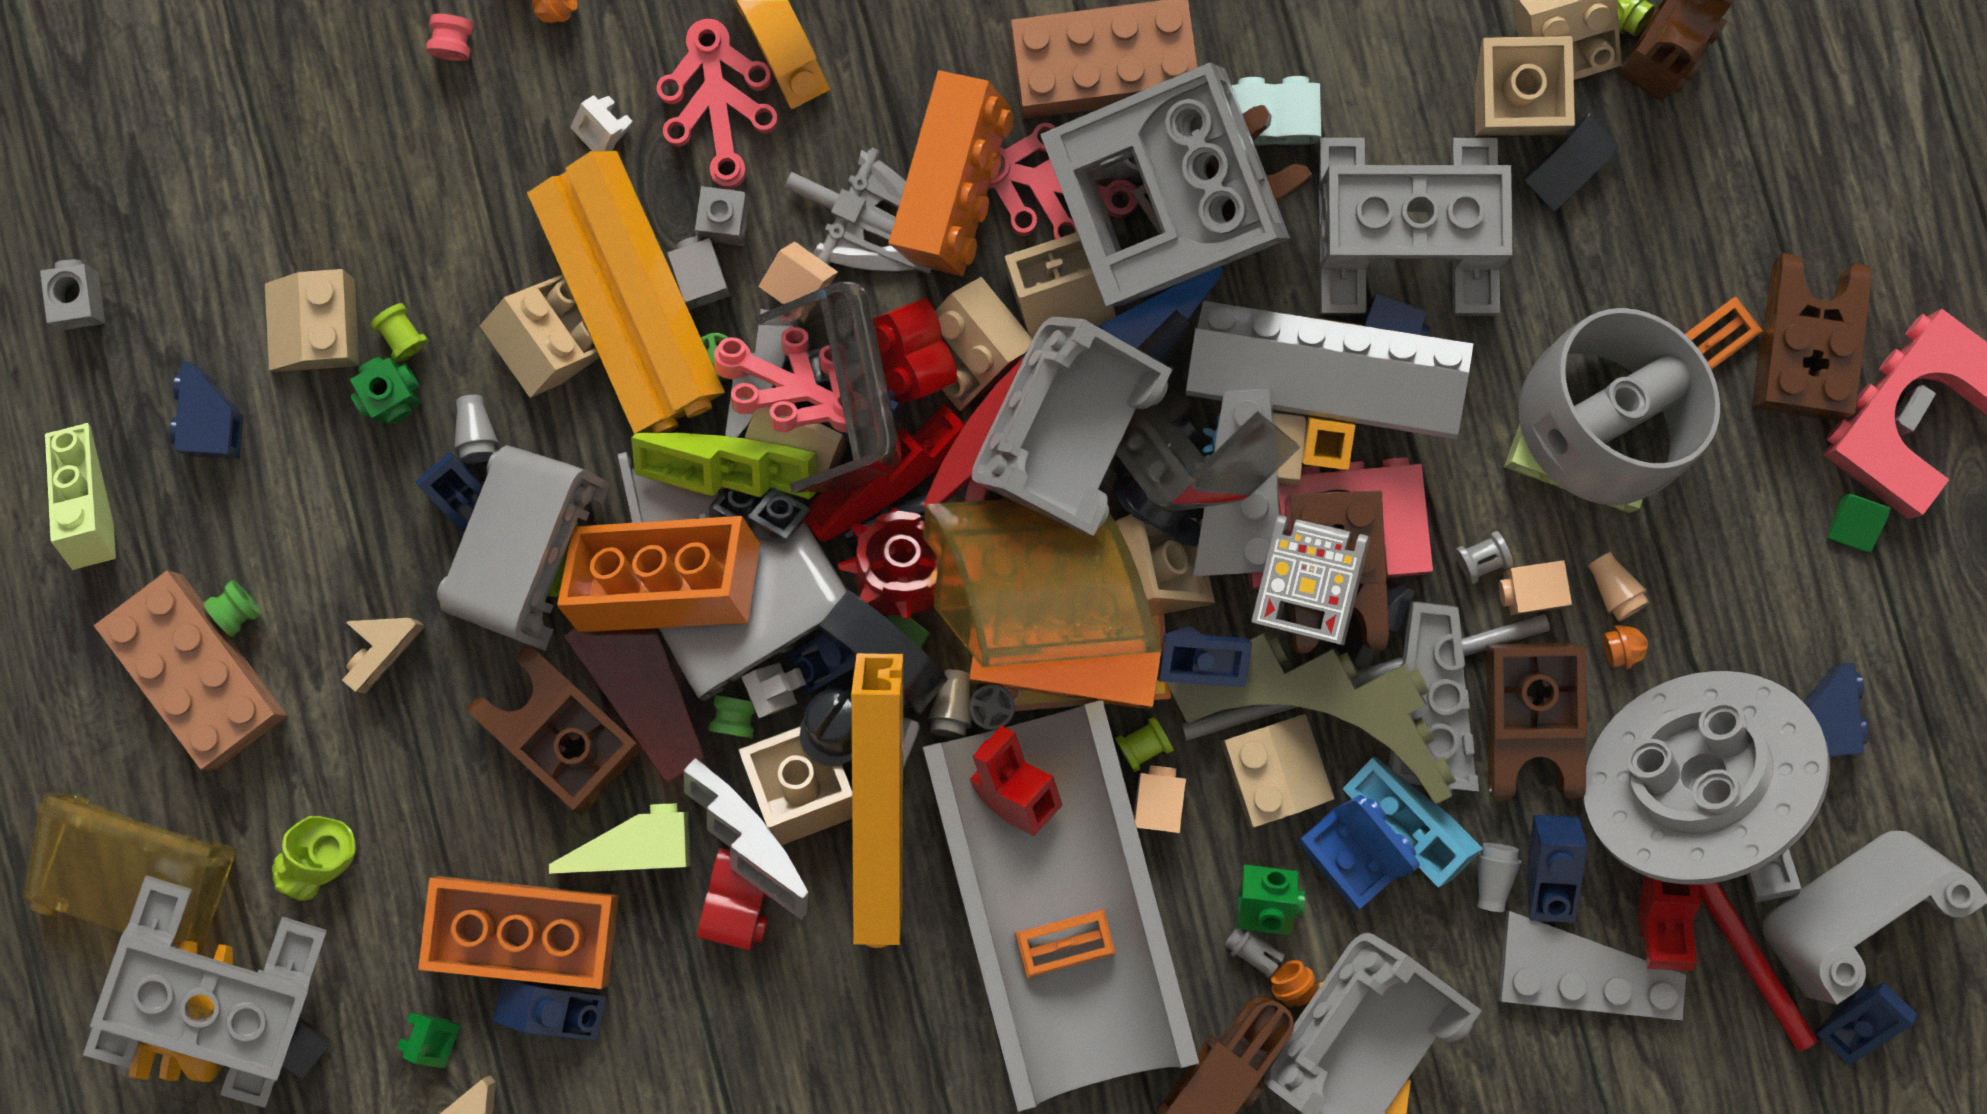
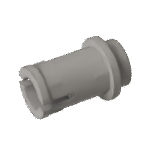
[1224,927,1285,978]

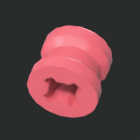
[425,14,474,61]

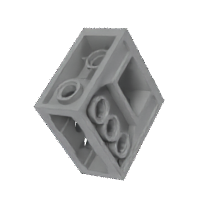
[1040,63,1290,306]

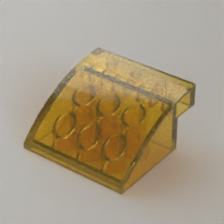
[923,499,1158,667]

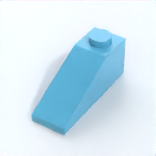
[1343,757,1483,888]

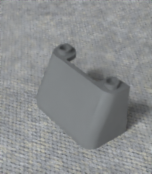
[972,316,1172,536]
[437,445,611,651]
[659,521,847,701]
[1763,831,1987,1005]
[1264,933,1482,1114]

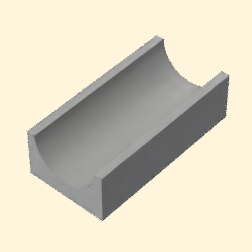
[923,700,1199,1112]

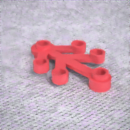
[657,19,778,190]
[988,123,1138,240]
[714,327,870,433]

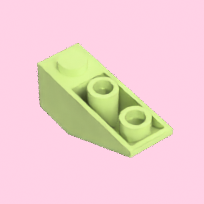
[45,423,116,570]

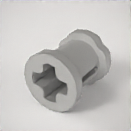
[1455,531,1513,585]

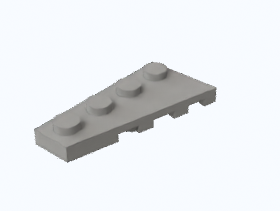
[1193,388,1281,576]
[1389,601,1479,791]
[1498,910,1686,1020]

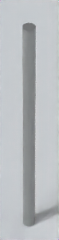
[1181,614,1550,741]

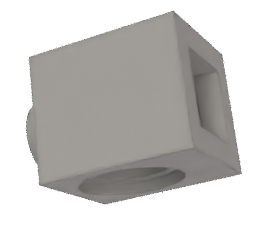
[695,186,750,246]
[667,236,731,310]
[40,259,105,331]

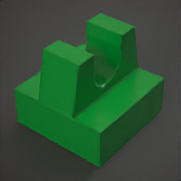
[397,1013,461,1068]

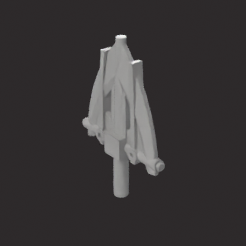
[785,148,931,275]

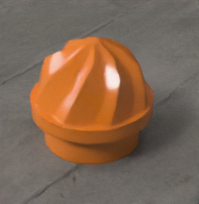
[531,0,578,24]
[1602,625,1648,670]
[1270,960,1316,1007]

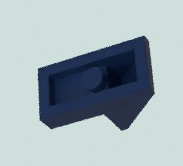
[1157,626,1252,687]
[1816,982,1918,1065]

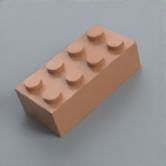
[1011,0,1198,119]
[94,570,288,770]

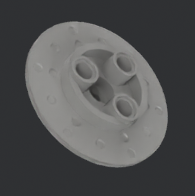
[1584,671,1830,884]

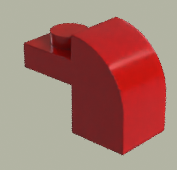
[969,726,1063,836]
[1639,876,1701,971]

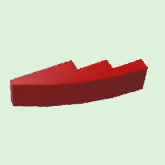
[923,356,1025,516]
[805,404,965,542]

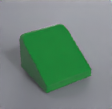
[1826,494,1891,553]

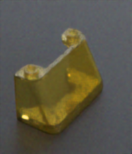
[23,792,237,953]

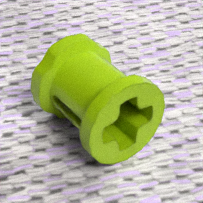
[370,303,429,363]
[1115,716,1174,773]

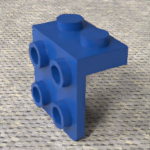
[1296,795,1420,911]

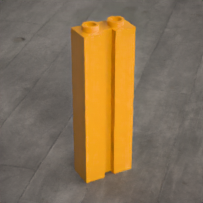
[527,151,725,434]
[851,653,903,948]

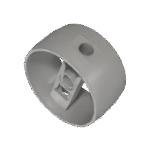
[1518,308,1720,505]

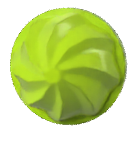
[1617,0,1655,37]

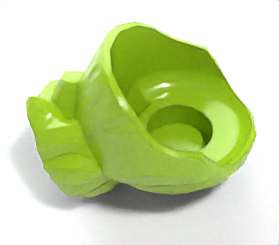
[272,816,356,901]

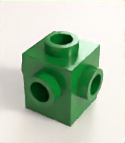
[350,357,422,425]
[1237,865,1306,935]

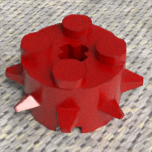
[838,508,963,620]

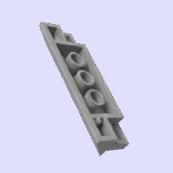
[1186,301,1474,439]

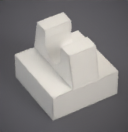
[570,95,632,151]
[742,663,806,718]

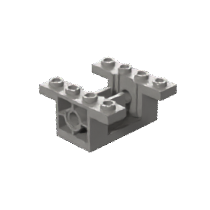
[1318,138,1512,316]
[83,875,327,1108]

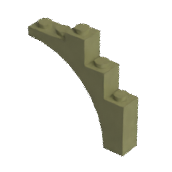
[1167,631,1456,804]

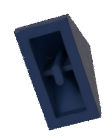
[415,453,483,533]

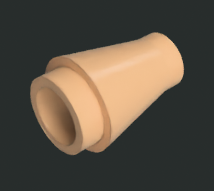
[1588,552,1649,622]

